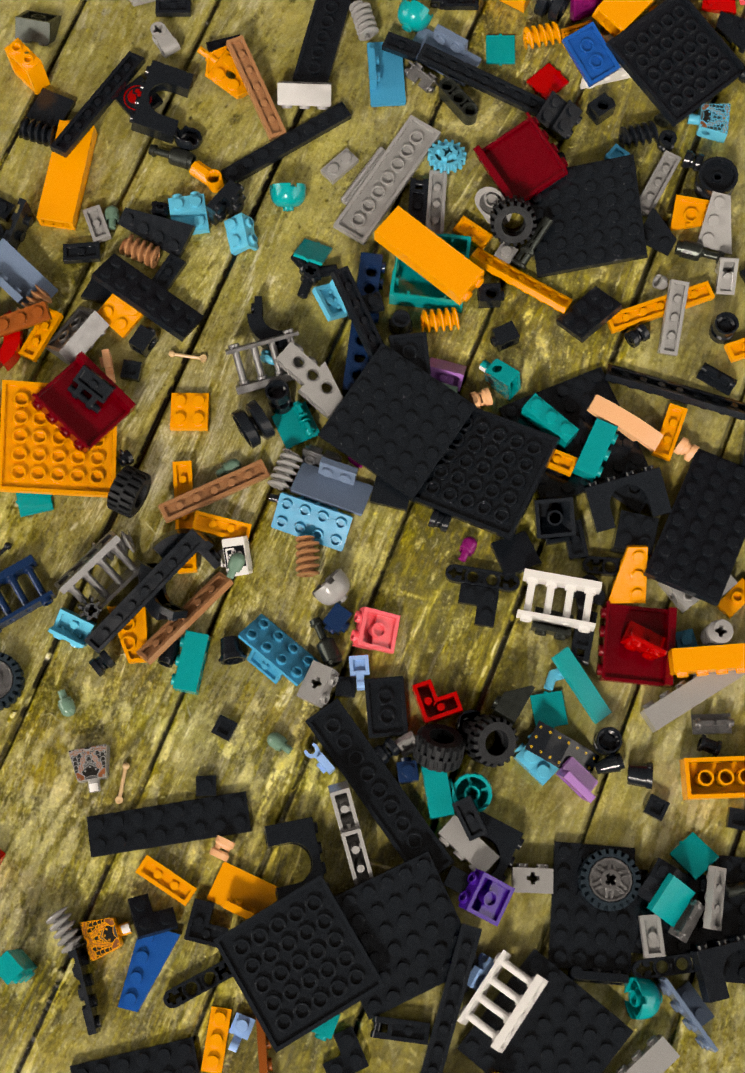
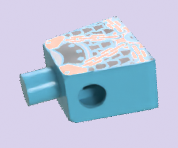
[687,104,731,143]

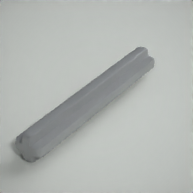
[341,147,386,206]

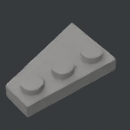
[697,191,732,254]

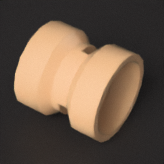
[469,387,493,409]
[673,437,700,462]
[209,835,236,862]

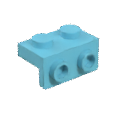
[224,213,258,256]
[312,280,347,322]
[48,607,97,648]

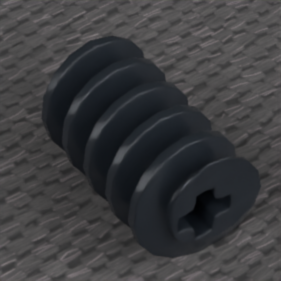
[19,117,57,147]
[618,121,659,149]

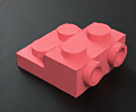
[350,607,400,654]

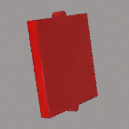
[526,63,569,99]

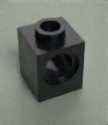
[586,92,616,125]
[477,283,504,309]
[490,321,520,352]
[128,324,159,358]

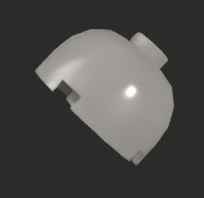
[312,569,350,605]

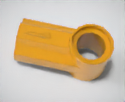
[189,160,224,193]

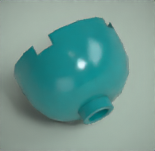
[397,0,433,33]
[270,183,306,212]
[452,772,493,812]
[624,977,663,1020]

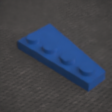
[118,931,181,1012]

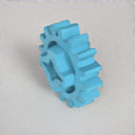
[427,139,467,174]

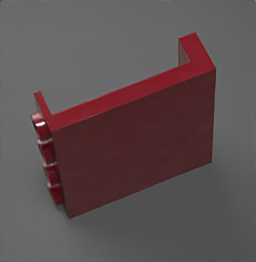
[473,112,568,201]
[31,351,136,454]
[596,601,677,688]

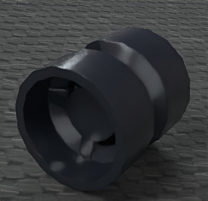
[709,312,739,344]
[265,380,293,414]
[593,727,622,755]

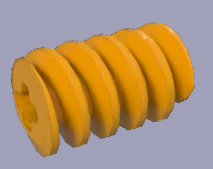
[523,21,561,50]
[420,307,459,333]

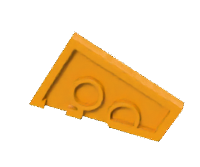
[669,194,709,231]
[606,545,648,603]
[107,606,148,664]

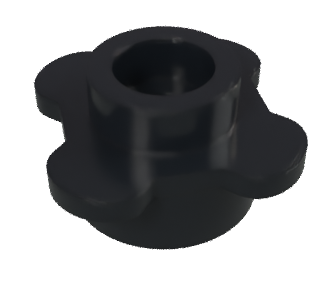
[150,201,169,218]
[117,449,134,467]

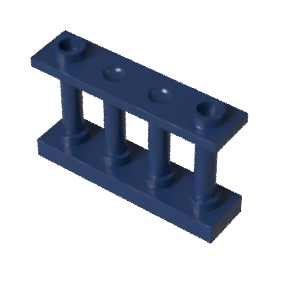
[0,555,57,633]

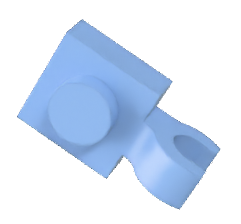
[349,655,370,691]
[304,743,336,775]
[467,953,494,991]
[228,1012,256,1053]

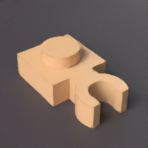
[99,349,116,383]

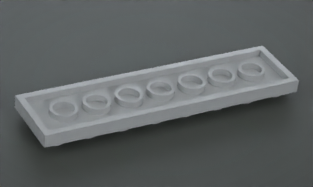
[333,115,441,246]

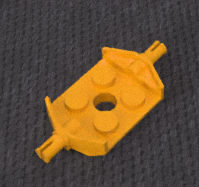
[197,46,249,99]

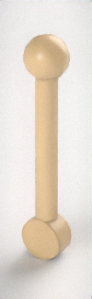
[168,350,207,363]
[115,762,130,804]

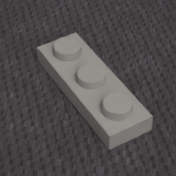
[703,865,727,931]

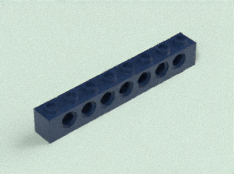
[342,252,386,396]

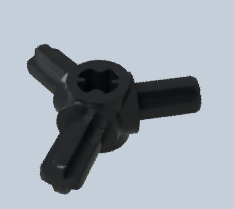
[291,253,338,299]

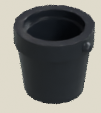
[389,310,413,335]
[218,636,247,665]
[627,763,653,789]

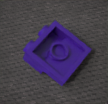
[458,869,515,927]

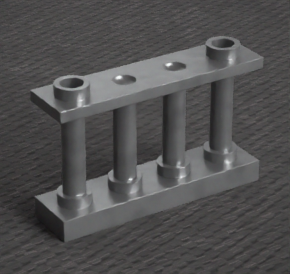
[225,328,310,395]
[54,530,142,621]

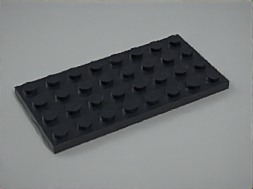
[643,449,745,606]

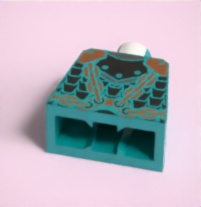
[479,359,521,401]

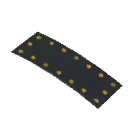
[525,720,600,774]

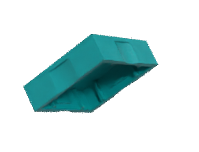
[389,234,471,313]

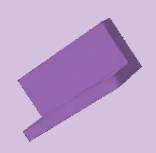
[430,357,467,391]
[556,756,598,803]

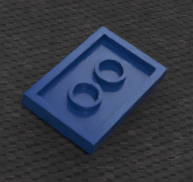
[562,22,621,87]

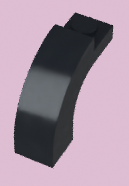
[247,296,288,354]
[153,528,221,569]
[138,562,188,621]

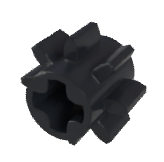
[76,595,102,621]

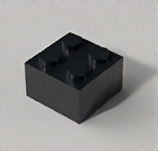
[610,510,659,559]

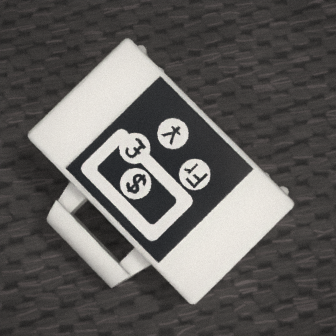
[218,535,253,576]

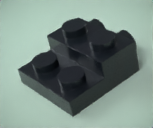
[535,91,583,142]
[206,180,246,226]

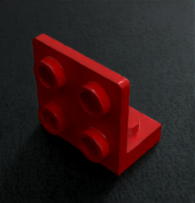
[620,621,667,660]

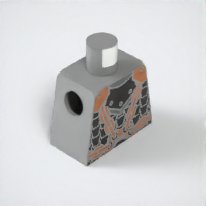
[69,744,110,793]

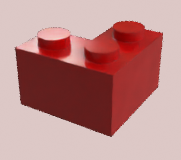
[411,679,463,726]

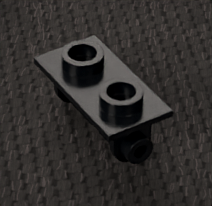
[696,362,738,396]

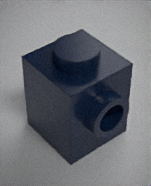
[323,603,353,636]
[396,757,419,784]

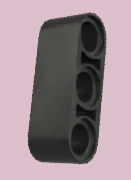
[439,77,478,126]

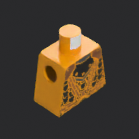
[80,917,132,962]

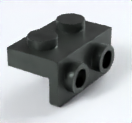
[531,607,574,641]

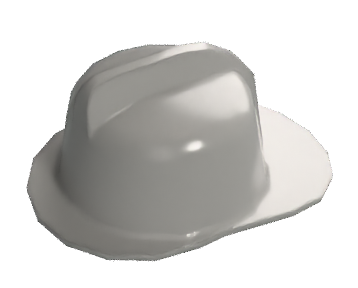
[475,186,512,225]

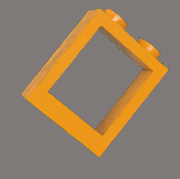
[4,38,50,95]

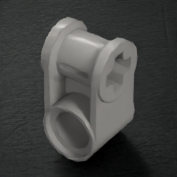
[150,22,181,58]

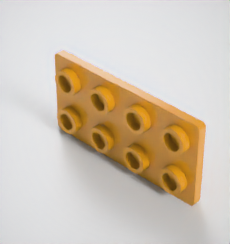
[207,862,277,919]

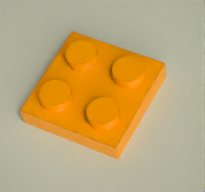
[97,293,144,339]
[170,393,210,431]

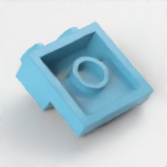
[168,191,210,235]
[514,732,559,786]

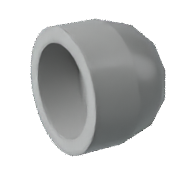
[652,274,668,290]

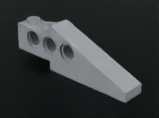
[274,342,343,419]
[328,780,373,885]

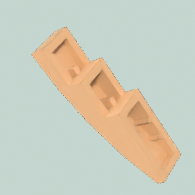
[587,394,664,451]

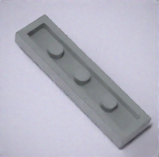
[640,150,682,217]
[426,170,447,234]
[657,279,690,356]

